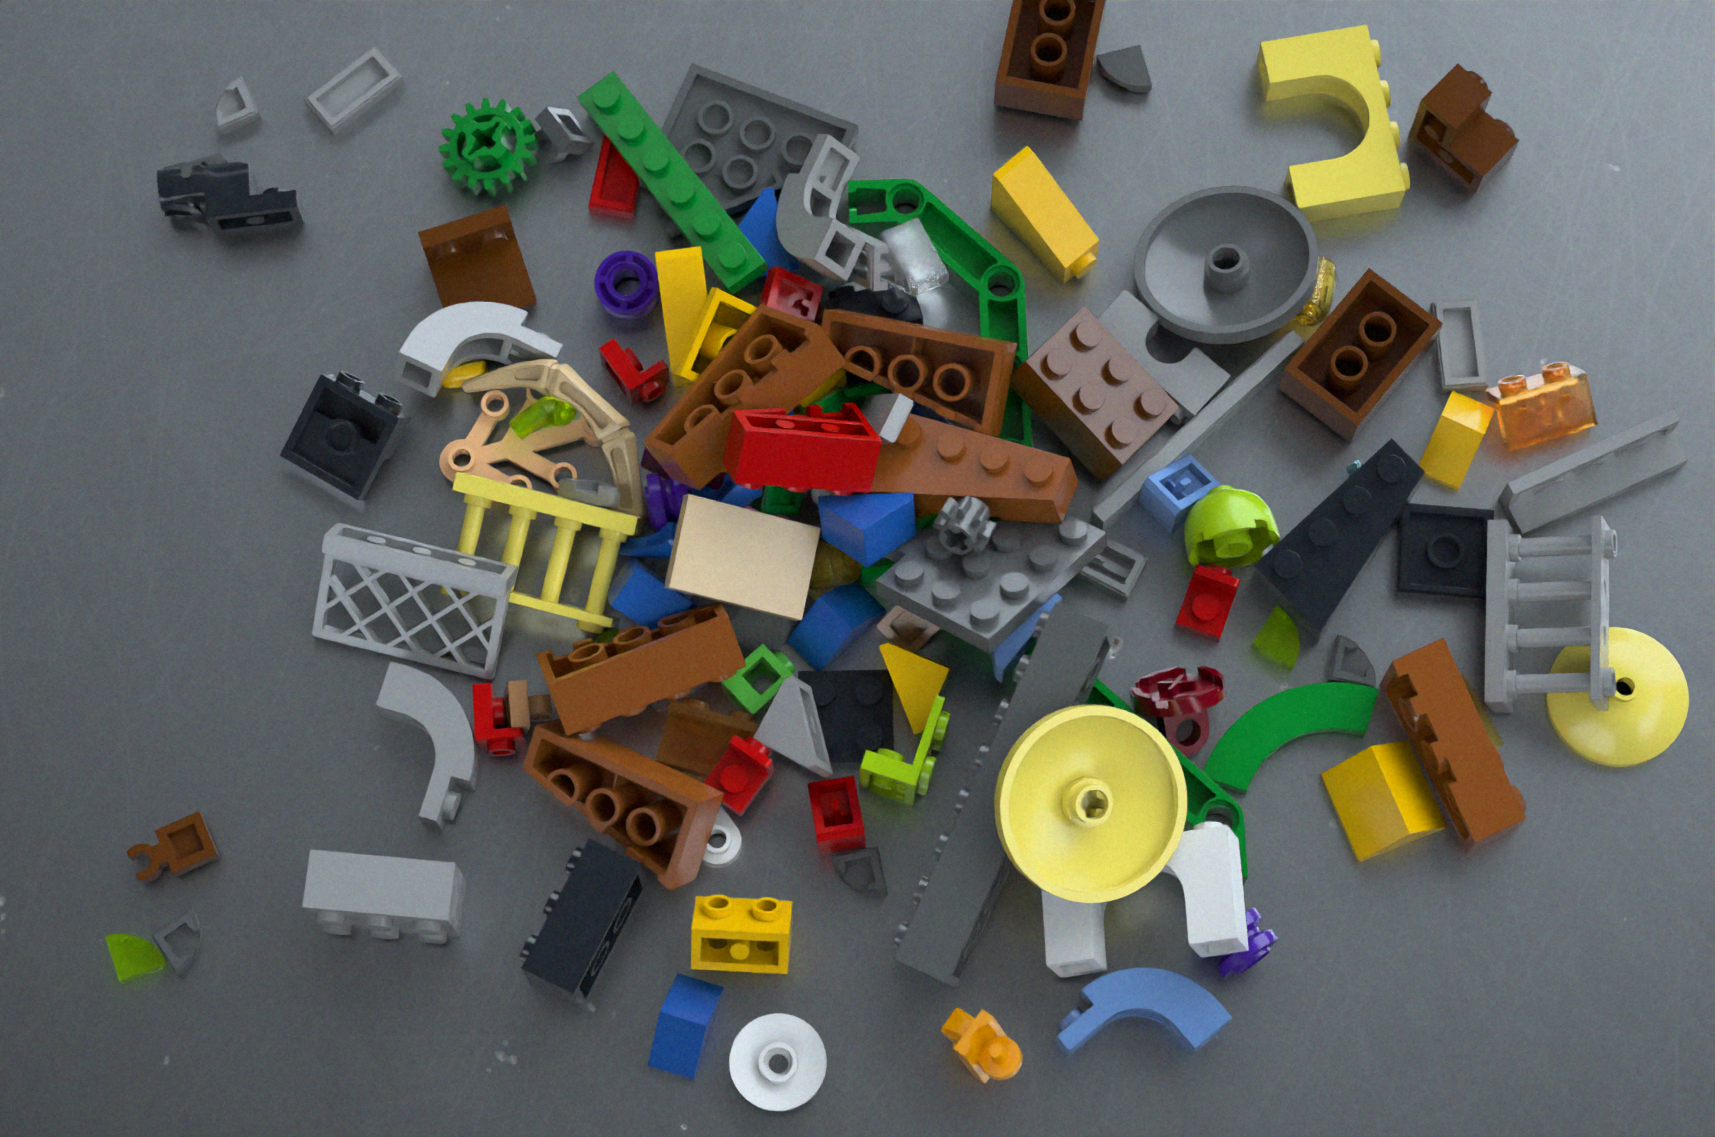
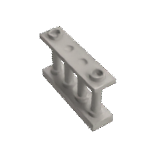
[1484,515,1617,714]

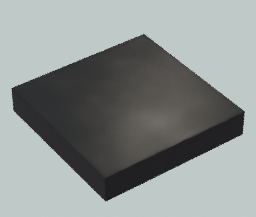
[1394,503,1494,604]

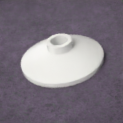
[729,1013,827,1112]

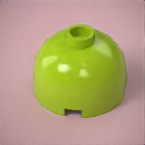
[1184,485,1280,570]

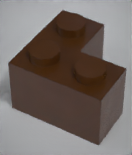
[1408,63,1519,194]

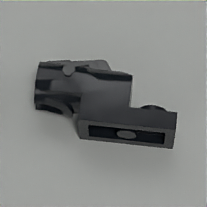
[157,153,305,235]

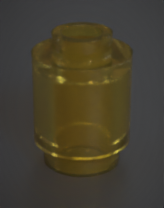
[1292,255,1338,327]
[809,541,862,591]

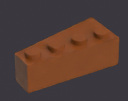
[642,304,847,491]
[821,309,1017,437]
[861,413,1079,524]
[535,602,747,736]
[1379,637,1527,852]
[522,718,724,890]

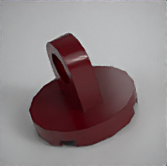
[1129,666,1226,756]

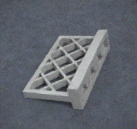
[311,522,518,680]

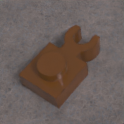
[127,811,220,883]

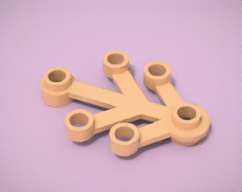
[439,388,603,492]

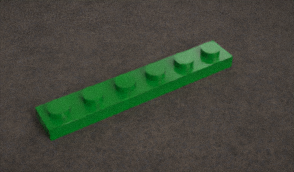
[577,71,769,296]

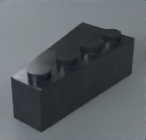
[1253,438,1425,643]

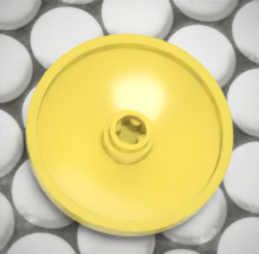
[994,704,1187,903]

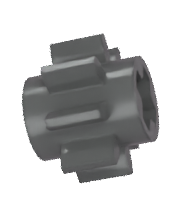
[933,495,997,555]

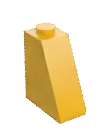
[990,146,1099,285]
[655,246,708,390]

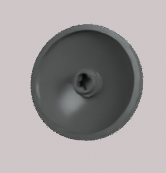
[1134,185,1320,344]

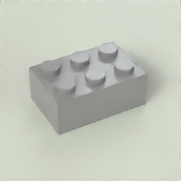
[302,849,467,944]

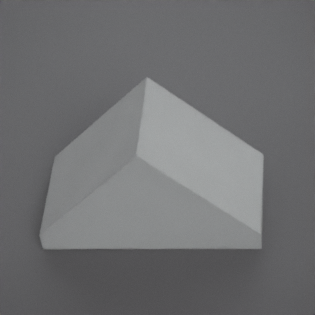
[753,676,833,778]

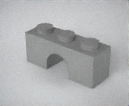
[1097,289,1231,425]

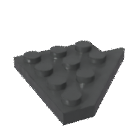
[639,63,858,238]
[876,514,1107,654]

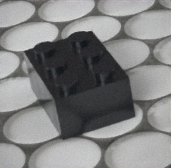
[519,838,648,1010]

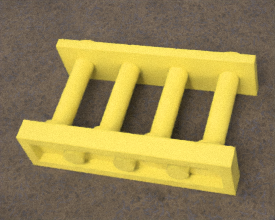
[441,472,645,634]

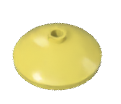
[1545,627,1689,767]

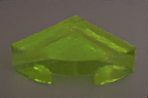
[1251,605,1300,672]
[105,933,169,983]

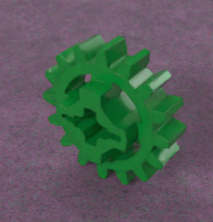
[439,98,540,197]

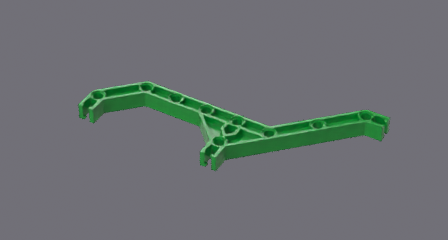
[848,179,1248,886]

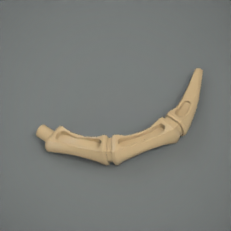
[461,359,649,539]

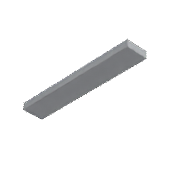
[1090,330,1304,532]

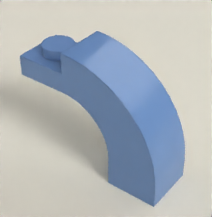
[1055,967,1232,1057]

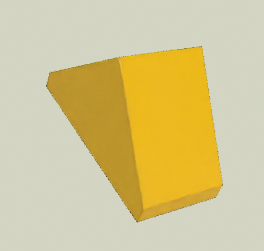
[1419,390,1495,491]
[879,642,953,735]

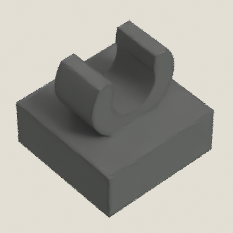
[533,107,594,163]

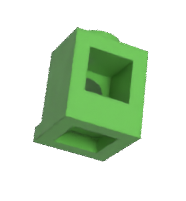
[721,643,796,726]

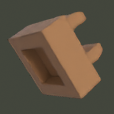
[504,680,552,736]

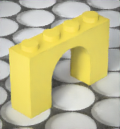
[1256,25,1410,222]

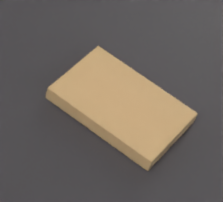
[664,494,821,621]

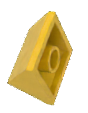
[675,287,757,383]
[1320,740,1447,863]

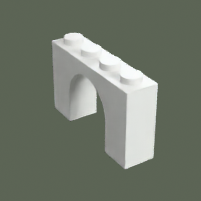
[1041,822,1249,978]

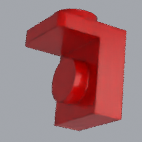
[758,266,824,324]
[599,338,670,406]
[1174,563,1240,643]
[472,683,527,756]
[704,734,774,817]

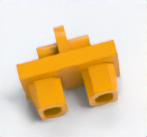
[940,1007,1023,1084]

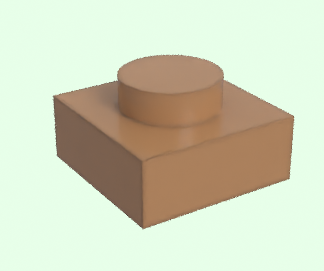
[876,605,940,652]

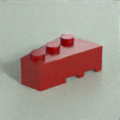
[722,402,882,496]

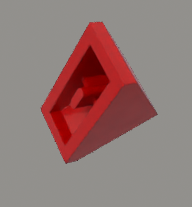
[807,776,866,856]

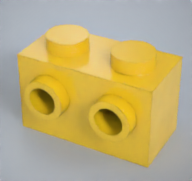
[691,895,793,974]

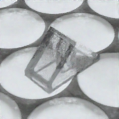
[856,217,949,297]

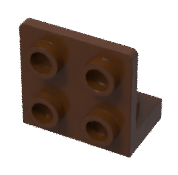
[418,204,537,310]

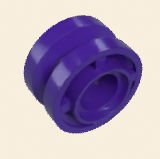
[594,250,661,321]
[644,472,693,532]
[1209,907,1279,979]

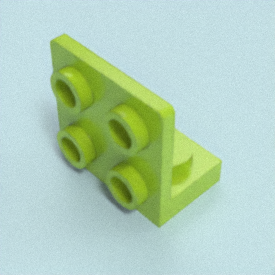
[859,694,951,807]

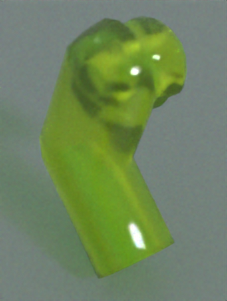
[509,395,577,440]

